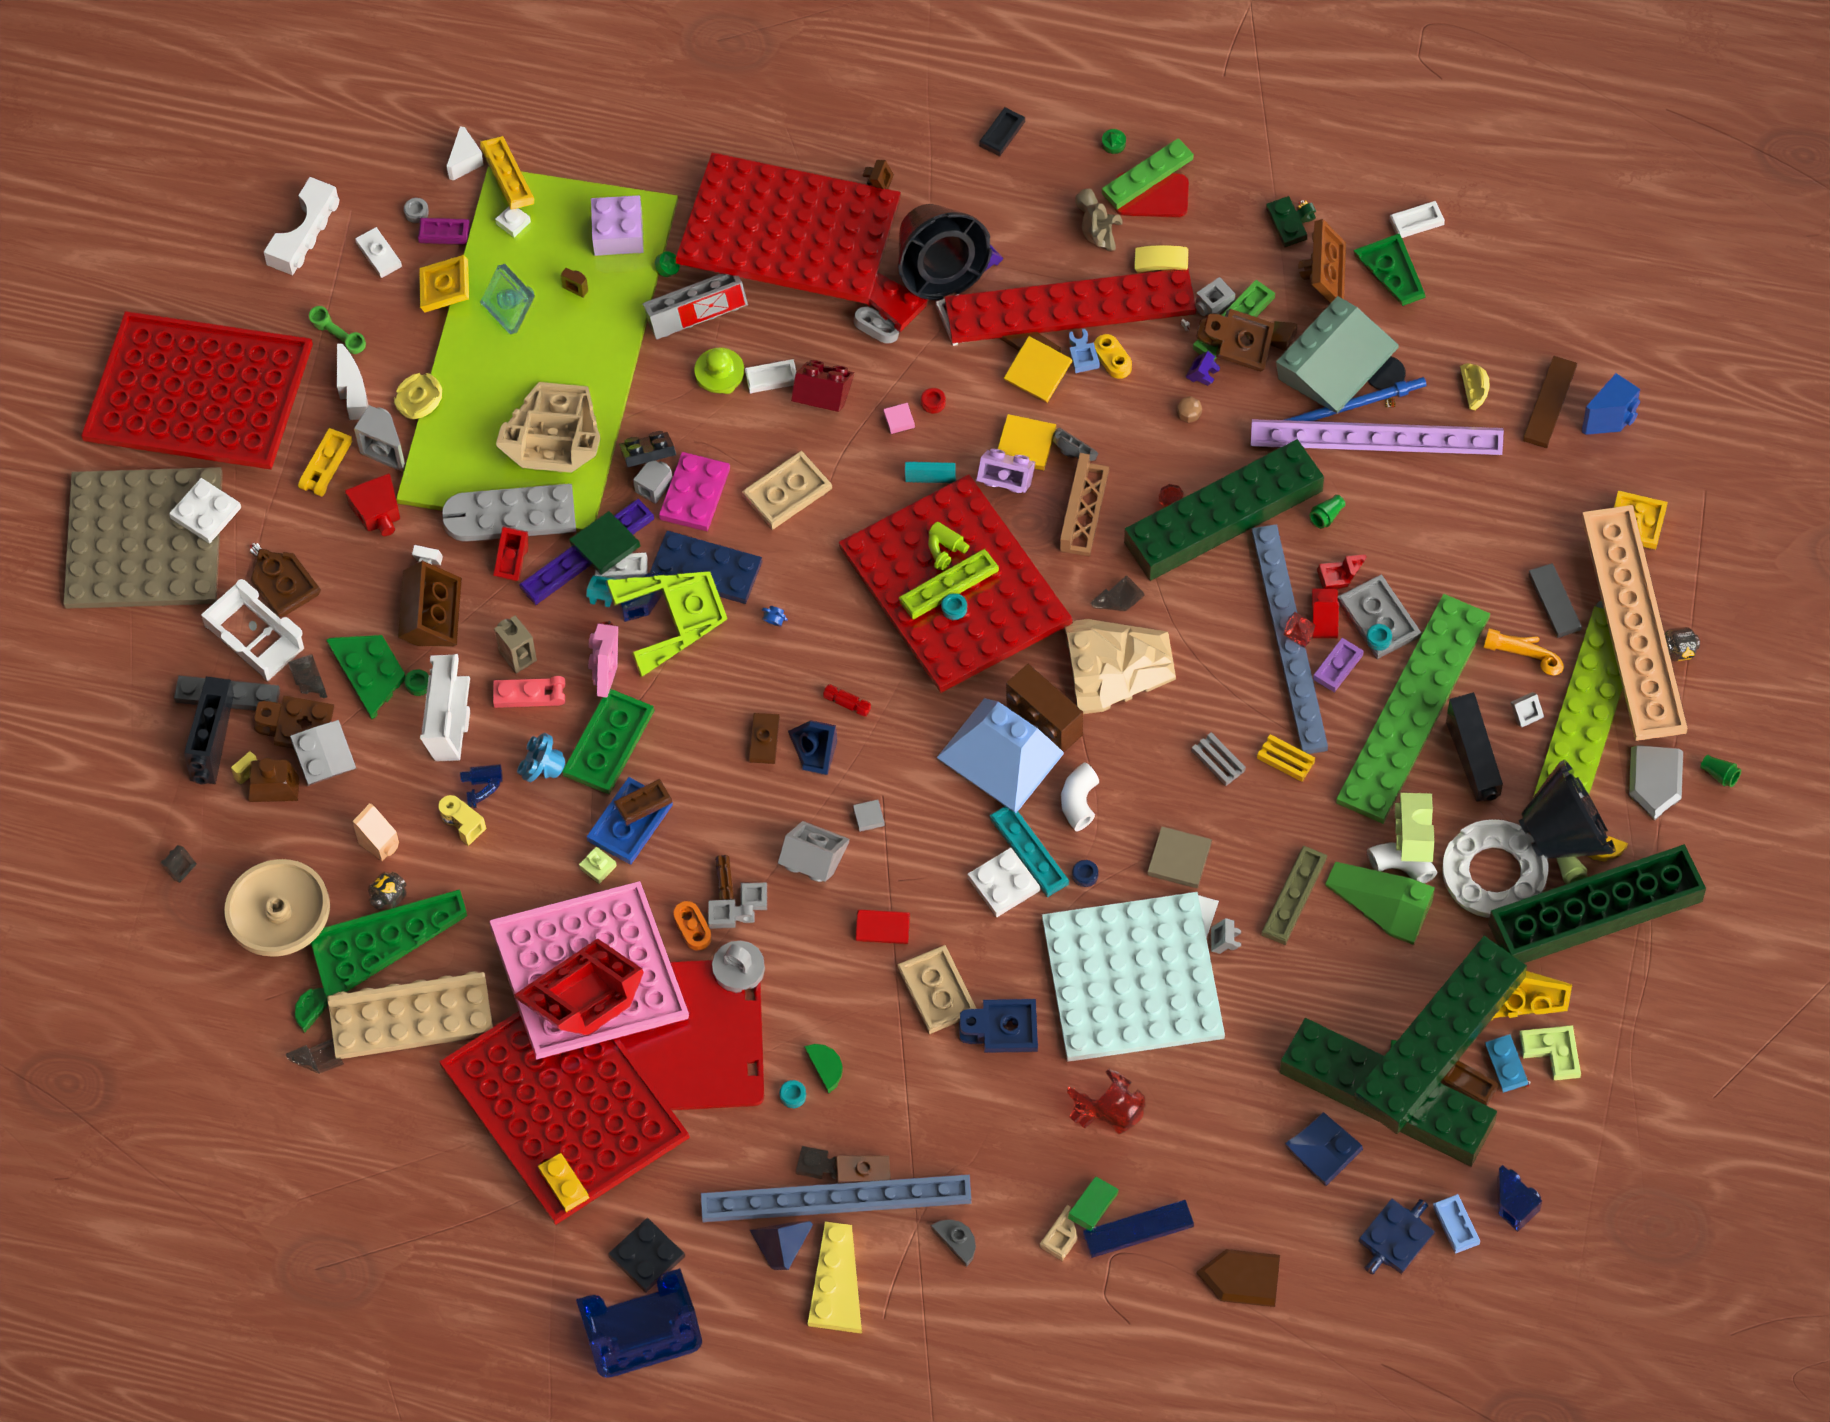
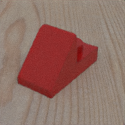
[493,526,528,581]
[1312,589,1339,639]

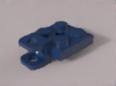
[959,999,1038,1053]

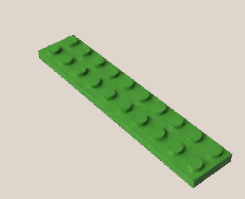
[1336,594,1490,824]

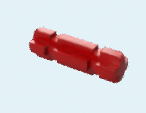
[823,684,871,716]

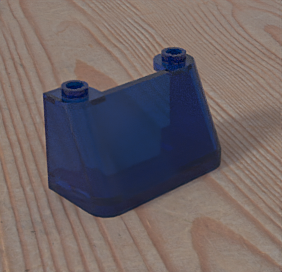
[576,1268,702,1378]

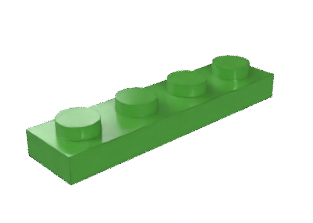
[1102,138,1194,210]
[1193,280,1275,361]

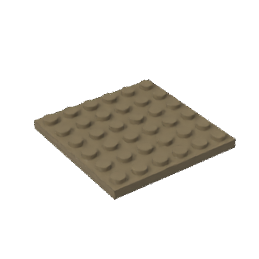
[64,467,223,609]

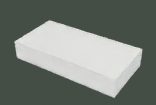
[1389,201,1445,238]
[745,359,796,393]

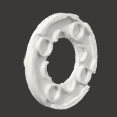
[1442,820,1548,918]

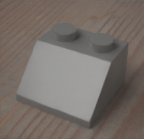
[354,405,405,472]
[290,720,356,786]
[778,821,850,882]

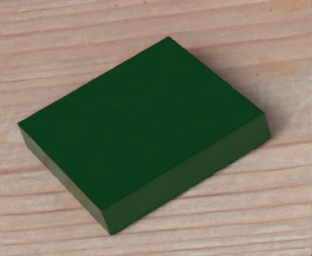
[569,511,641,575]

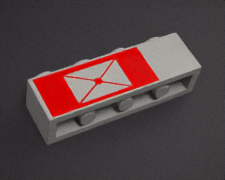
[643,274,748,339]

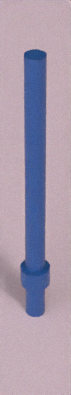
[1284,377,1427,421]

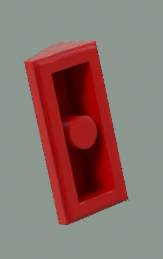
[856,909,910,944]

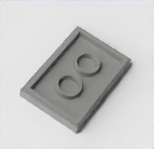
[1338,574,1421,659]

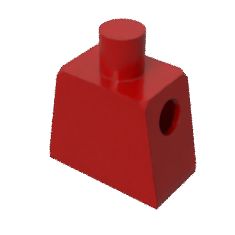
[345,473,400,536]

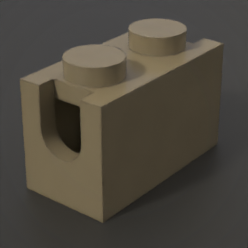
[494,615,537,674]

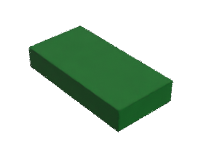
[1068,1176,1119,1231]

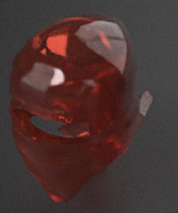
[1067,1068,1146,1134]

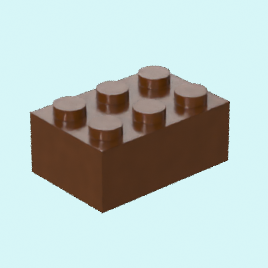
[1006,663,1083,753]

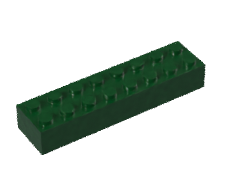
[1124,439,1324,581]
[1488,844,1706,963]
[1354,936,1527,1134]
[1280,1018,1497,1167]

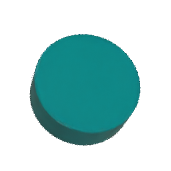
[941,594,967,620]
[1366,624,1392,651]
[779,1080,806,1108]

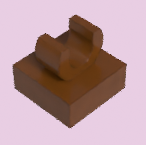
[862,160,894,189]

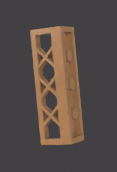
[1060,453,1109,557]

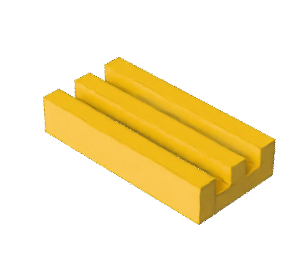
[1257,734,1315,782]

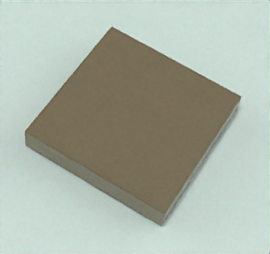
[1148,827,1212,889]

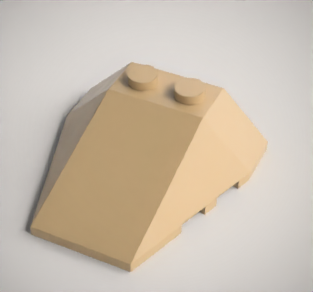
[496,382,600,473]

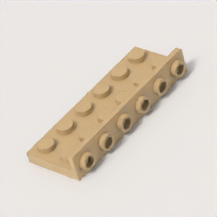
[327,971,493,1060]

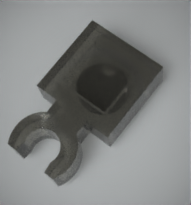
[796,1146,836,1179]

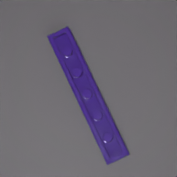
[519,499,654,605]

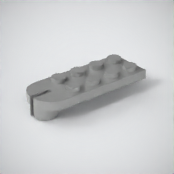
[443,484,576,541]

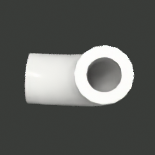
[1061,762,1099,831]
[1367,842,1437,884]

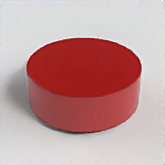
[921,388,946,414]

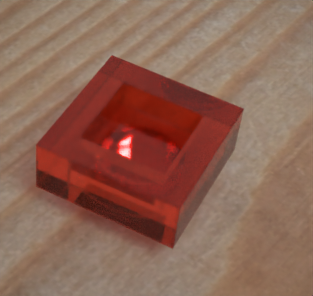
[1283,612,1315,648]

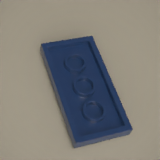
[650,531,762,604]

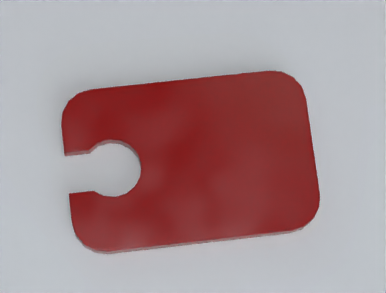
[1115,172,1189,217]

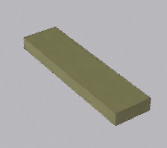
[1261,845,1327,945]

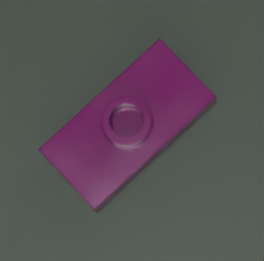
[418,218,470,245]

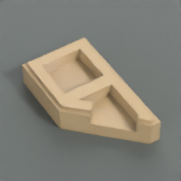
[1040,1205,1077,1261]

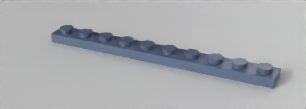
[1252,524,1328,754]
[701,1175,972,1222]

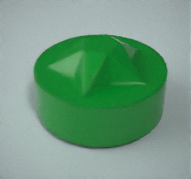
[1102,129,1126,154]
[655,251,680,277]

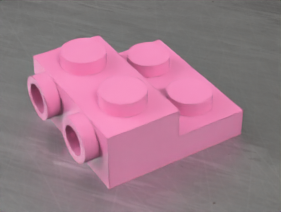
[588,624,618,697]

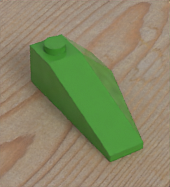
[1326,862,1435,945]

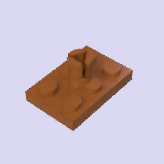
[1298,219,1346,303]

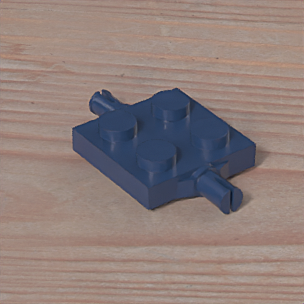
[1358,1199,1435,1275]

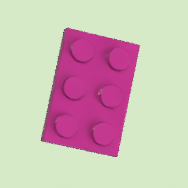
[659,452,730,532]

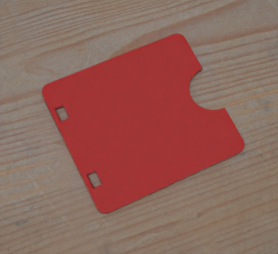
[618,960,765,1110]

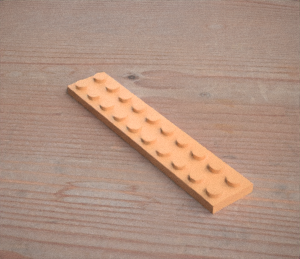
[1582,505,1687,741]

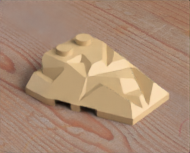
[1064,619,1176,714]

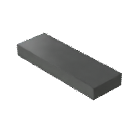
[1528,563,1582,638]

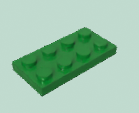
[562,689,655,795]

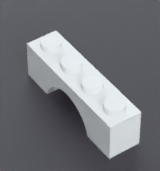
[264,177,339,275]

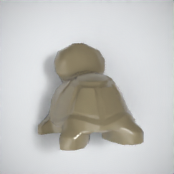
[1075,189,1123,251]

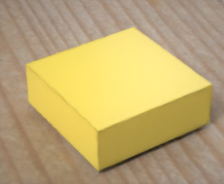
[231,751,257,785]

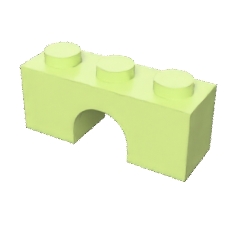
[1395,793,1434,862]

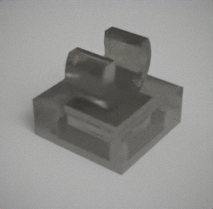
[161,845,197,883]

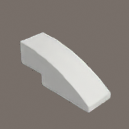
[337,344,369,420]

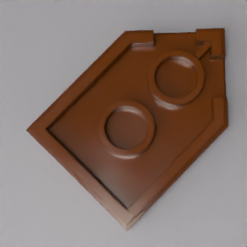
[251,549,321,617]
[1196,1249,1280,1307]

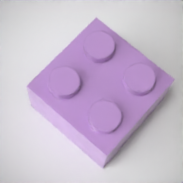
[591,195,644,256]

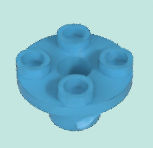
[517,733,565,782]

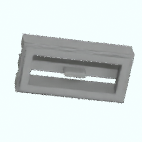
[1192,732,1246,786]

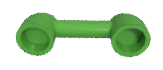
[309,306,366,354]

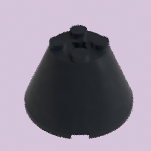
[1518,759,1616,859]

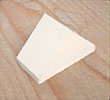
[447,126,484,180]

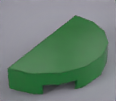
[295,988,329,1033]
[804,1044,843,1094]

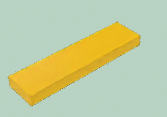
[480,136,534,210]

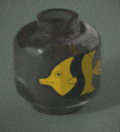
[1664,627,1700,661]
[368,872,407,910]

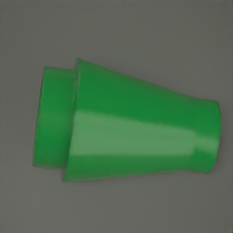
[1309,495,1346,529]
[1700,755,1741,787]

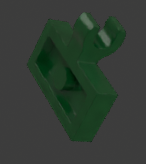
[1266,196,1316,247]

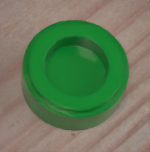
[405,669,429,696]

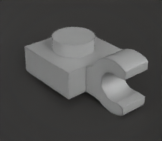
[708,899,755,929]

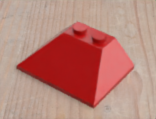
[514,938,644,1035]

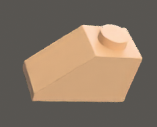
[353,803,399,861]

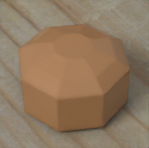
[1177,397,1202,423]

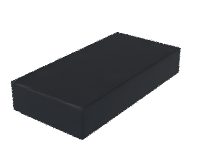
[979,107,1025,156]

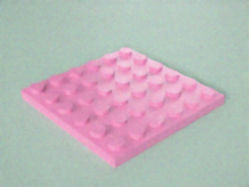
[490,881,689,1059]

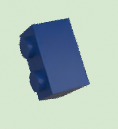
[1582,373,1640,435]

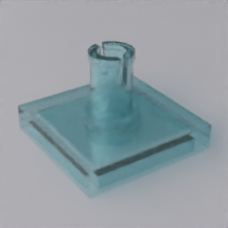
[480,264,535,334]

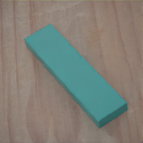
[990,806,1069,897]

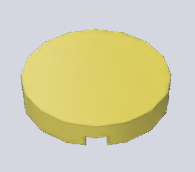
[394,373,442,419]

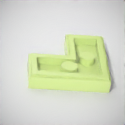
[1519,1025,1581,1080]

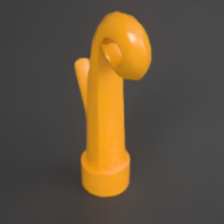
[1483,628,1564,676]

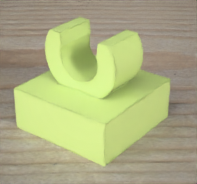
[579,847,617,884]

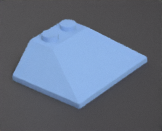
[937,698,1064,813]

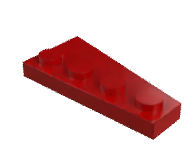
[867,273,928,332]

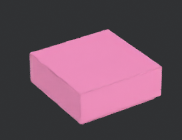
[884,403,915,434]

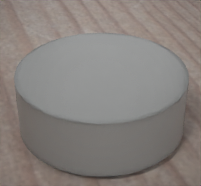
[404,198,429,223]

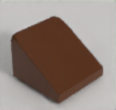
[1270,321,1297,351]

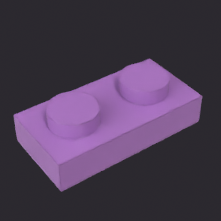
[1313,638,1364,693]

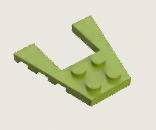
[606,572,728,677]

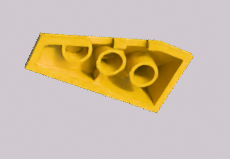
[1491,971,1572,1020]

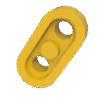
[1094,334,1132,379]

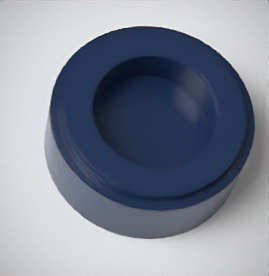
[1072,860,1098,887]

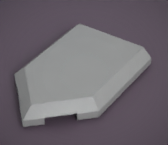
[1629,746,1683,820]

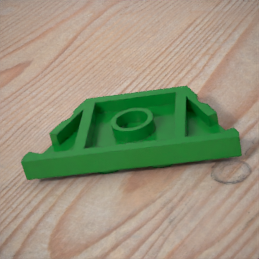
[326,635,406,720]

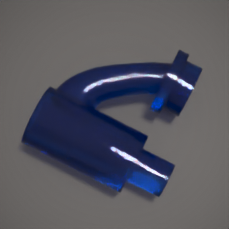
[460,764,503,808]

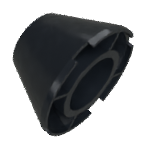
[898,204,992,300]

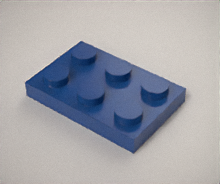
[587,777,673,865]

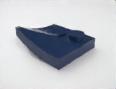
[1285,1112,1363,1186]

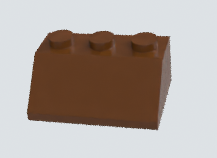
[398,560,462,647]

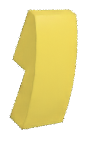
[1135,245,1188,274]

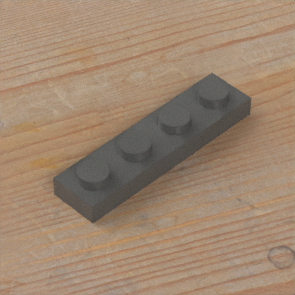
[174,676,280,711]

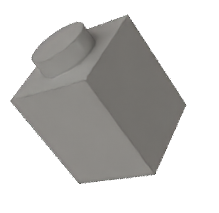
[633,461,672,504]

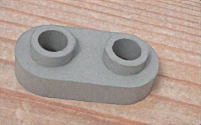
[854,307,899,343]

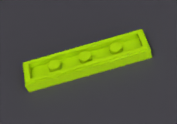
[899,549,999,620]

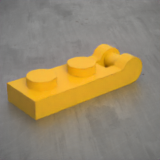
[298,428,353,497]

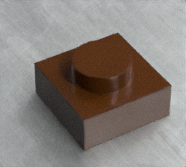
[561,268,589,298]

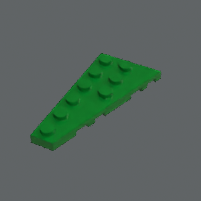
[311,889,468,1002]

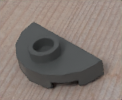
[1053,428,1099,461]
[931,1219,976,1267]

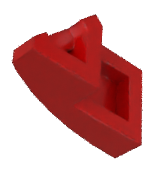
[1317,554,1367,589]

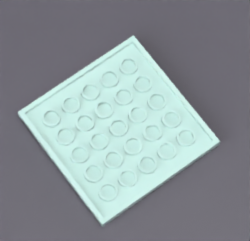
[1042,892,1225,1062]

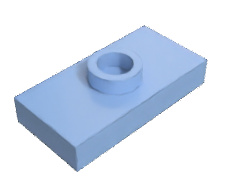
[1433,1194,1480,1254]

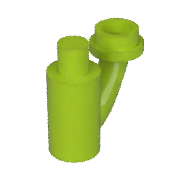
[928,522,969,570]

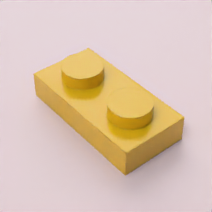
[538,1153,589,1212]

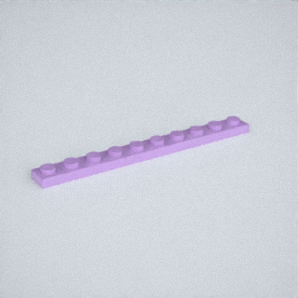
[1251,419,1504,455]

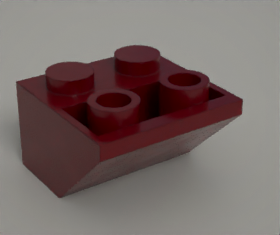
[791,360,855,412]

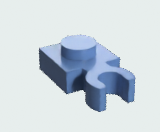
[1069,329,1100,373]

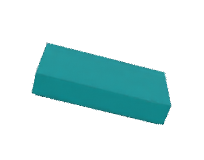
[905,462,956,483]

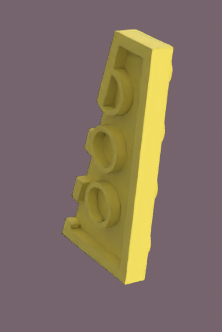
[808,1222,862,1333]

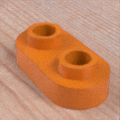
[674,901,711,951]

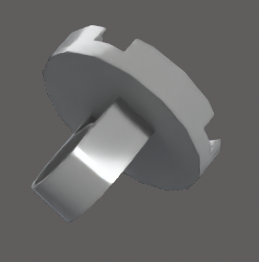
[712,940,765,993]

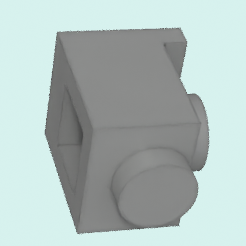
[1195,277,1235,316]

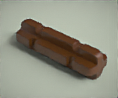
[715,855,734,900]

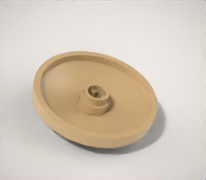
[224,859,330,957]

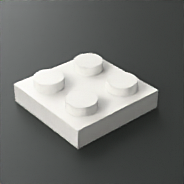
[169,478,241,544]
[968,848,1040,917]

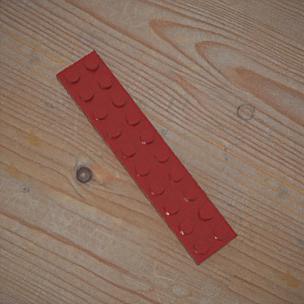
[945,268,1197,344]

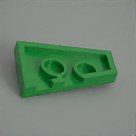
[1354,233,1426,306]

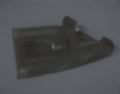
[1090,575,1145,611]
[288,654,327,698]
[286,1039,344,1074]

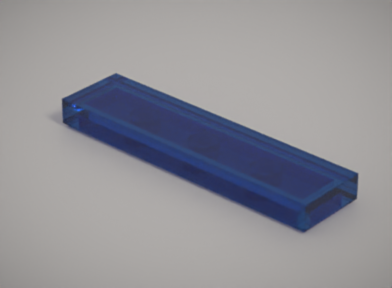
[1083,1200,1194,1258]

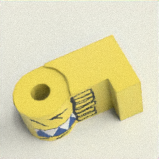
[439,795,486,846]

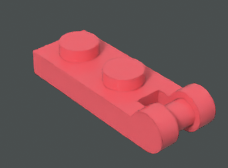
[493,676,565,708]

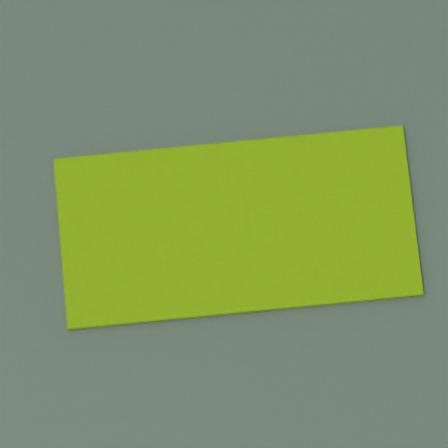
[396,166,678,533]

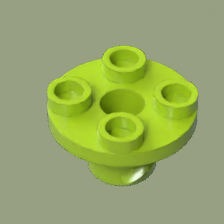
[695,348,744,394]

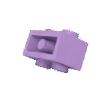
[976,449,1035,493]

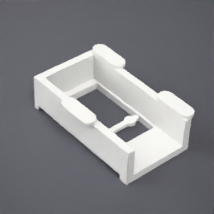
[201,579,304,681]
[420,654,470,761]

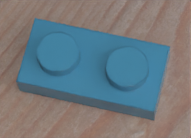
[1485,1034,1528,1093]

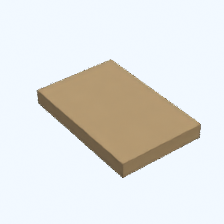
[742,451,832,530]
[897,945,977,1034]

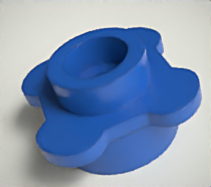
[762,606,788,627]

